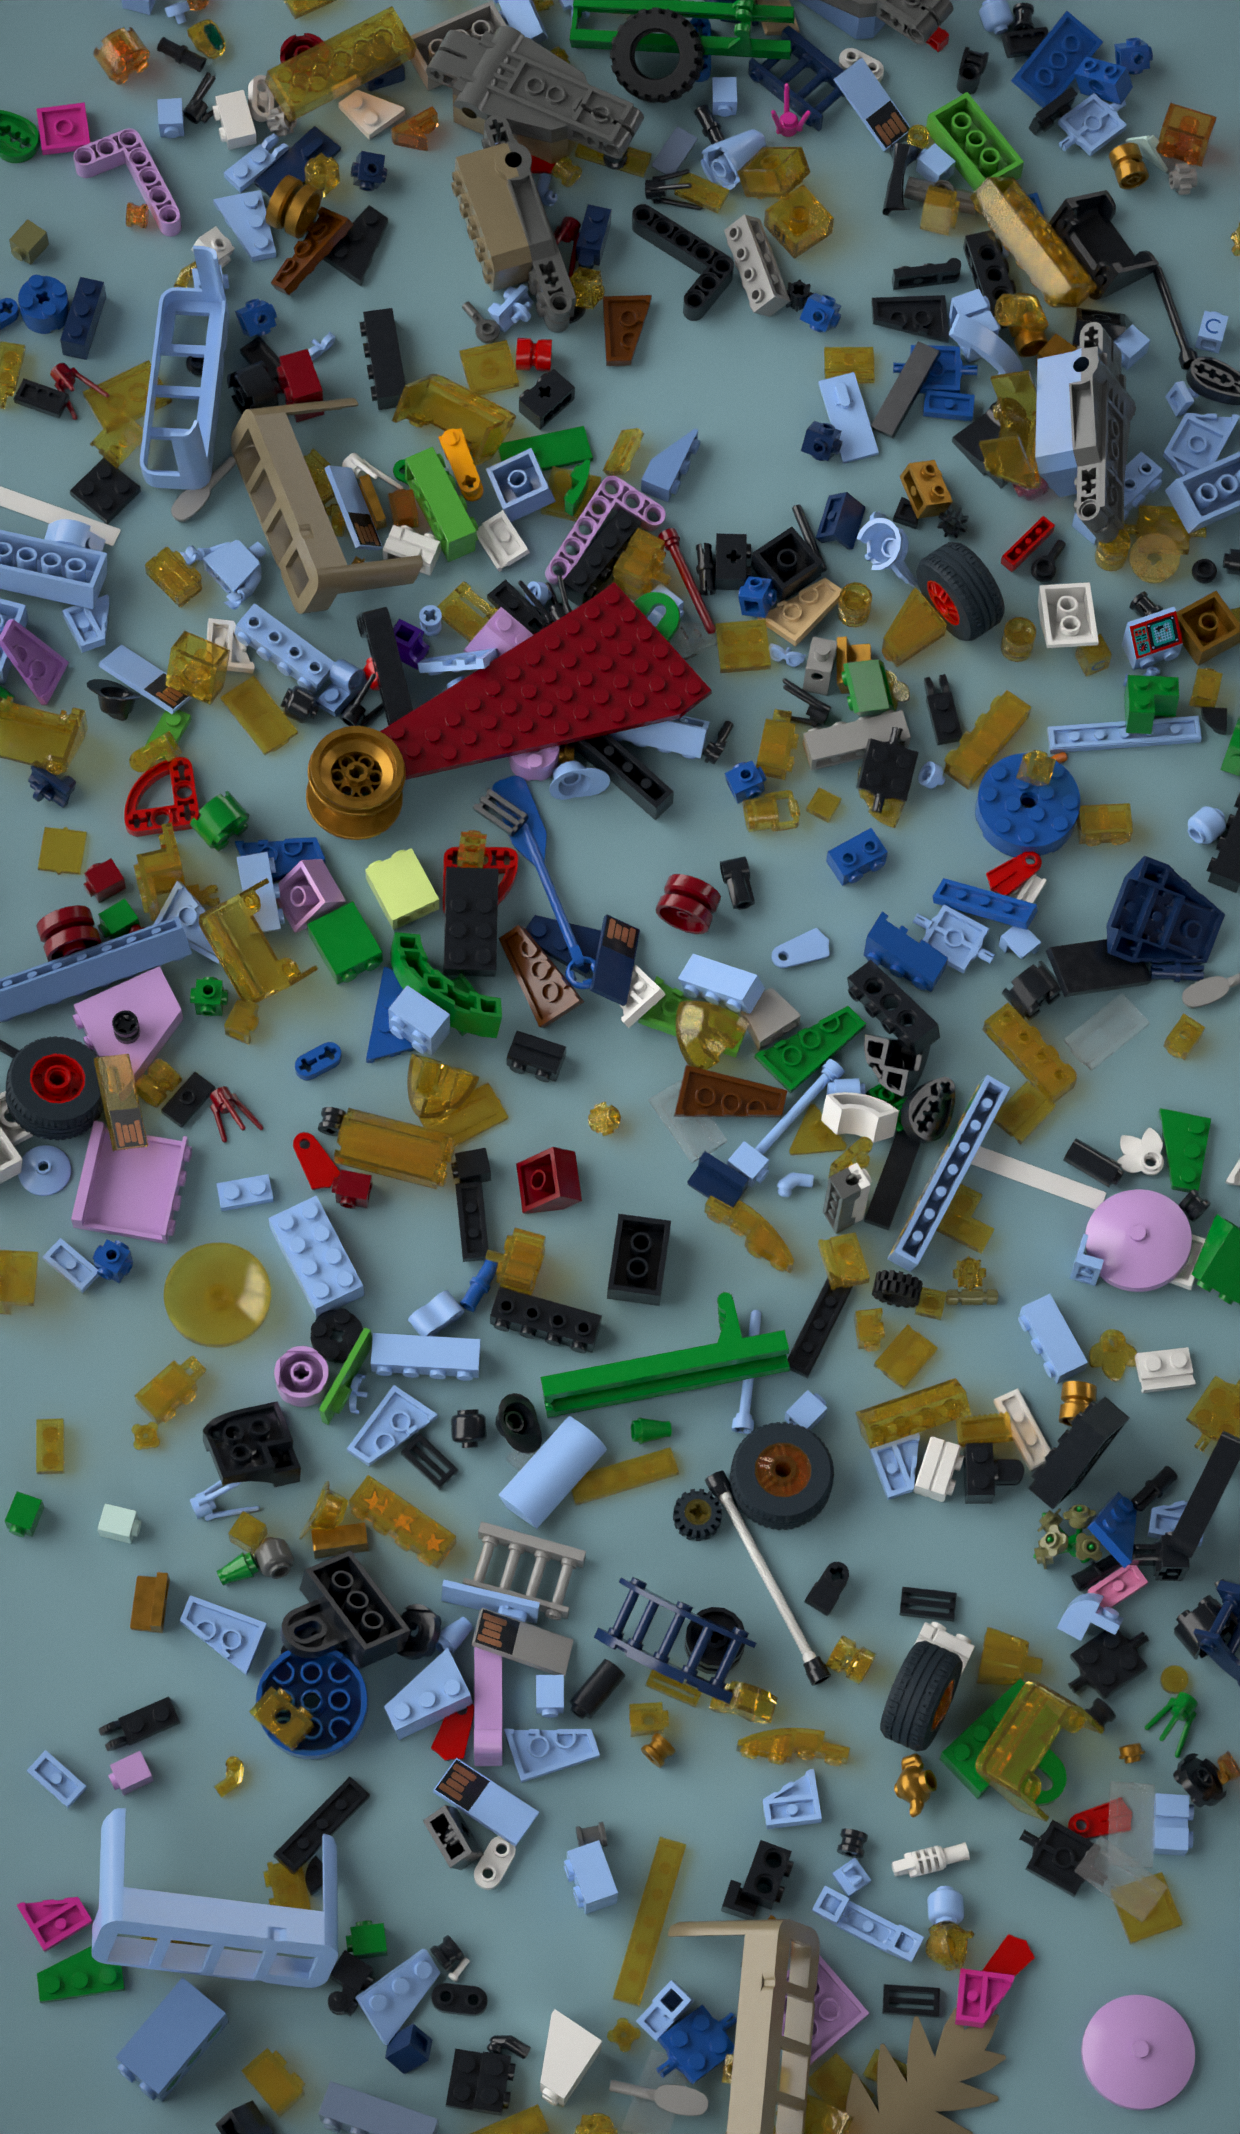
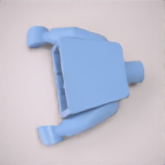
[183,540,266,610]

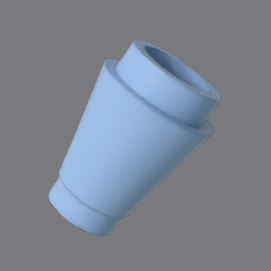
[435,1617,473,1654]

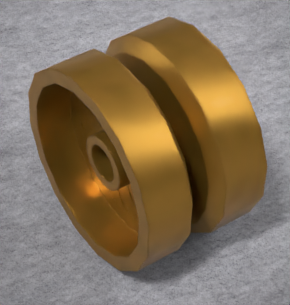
[265,175,322,239]

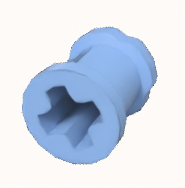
[419,605,442,636]

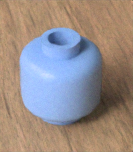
[979,0,1013,35]
[1188,806,1226,844]
[927,1886,964,1930]

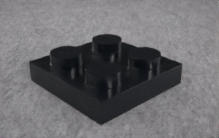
[70,457,141,525]

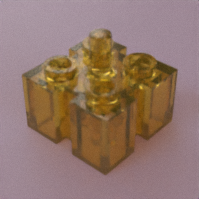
[613,528,671,601]
[485,1228,546,1296]

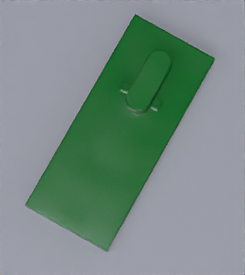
[497,426,593,471]

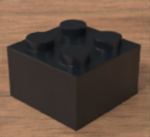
[751,527,823,602]

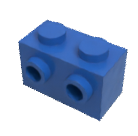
[826,828,888,886]

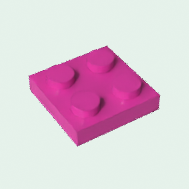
[36,102,90,155]

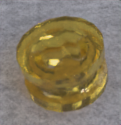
[907,125,929,149]

